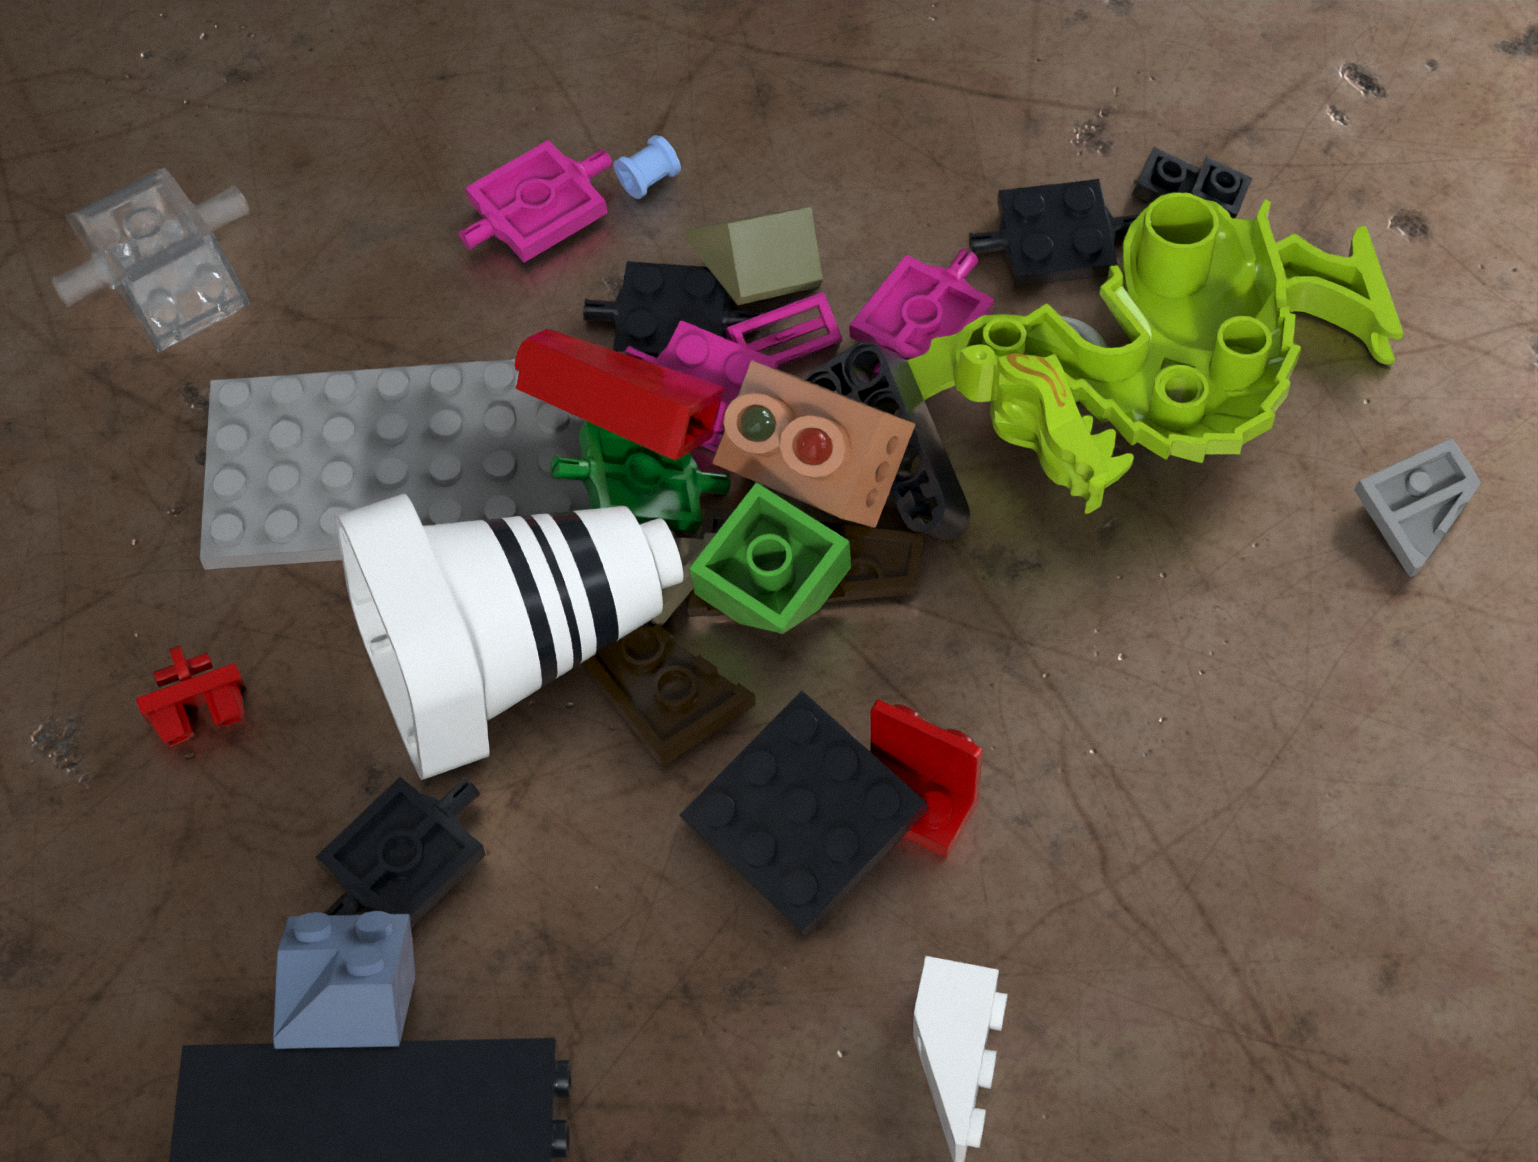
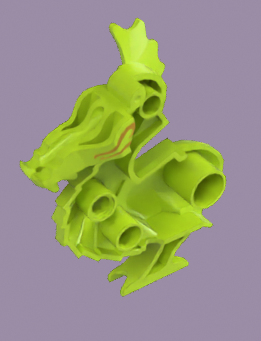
[906,192,1404,514]

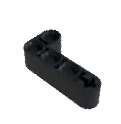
[804,342,970,541]

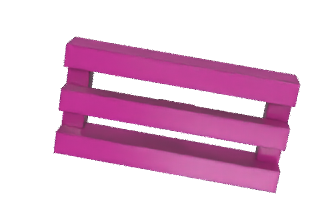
[725,292,843,367]

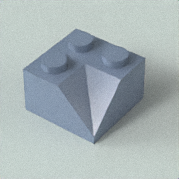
[273,911,416,1049]

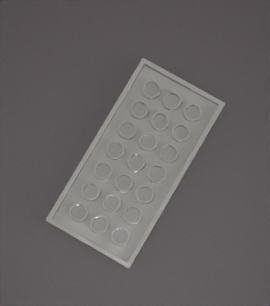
[200,351,626,570]

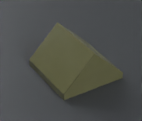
[683,207,823,305]

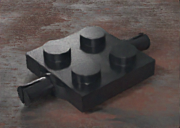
[969,179,1141,287]
[583,261,761,358]
[316,777,486,929]

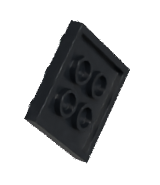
[680,690,929,937]

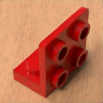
[870,700,983,858]

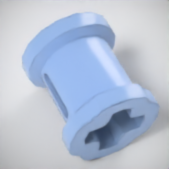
[614,135,681,199]

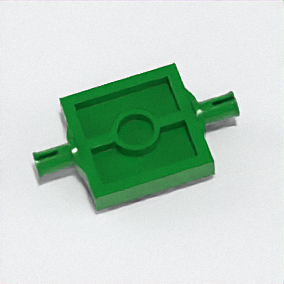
[550,421,731,534]

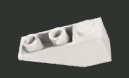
[913,956,1008,1162]

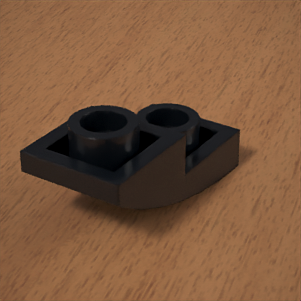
[1132,147,1252,218]

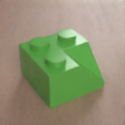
[689,482,851,634]

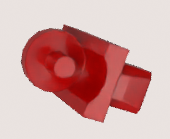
[136,645,246,747]

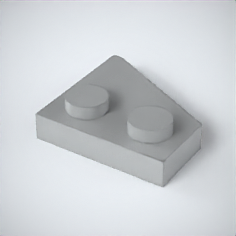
[1354,438,1482,578]

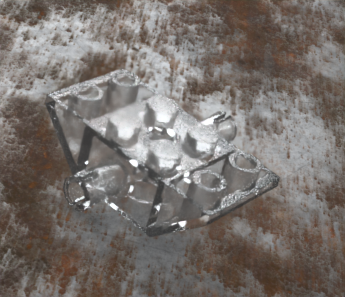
[51,167,250,352]

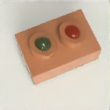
[713,360,915,528]

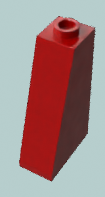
[515,329,725,460]

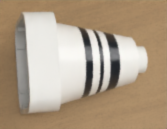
[335,493,683,780]

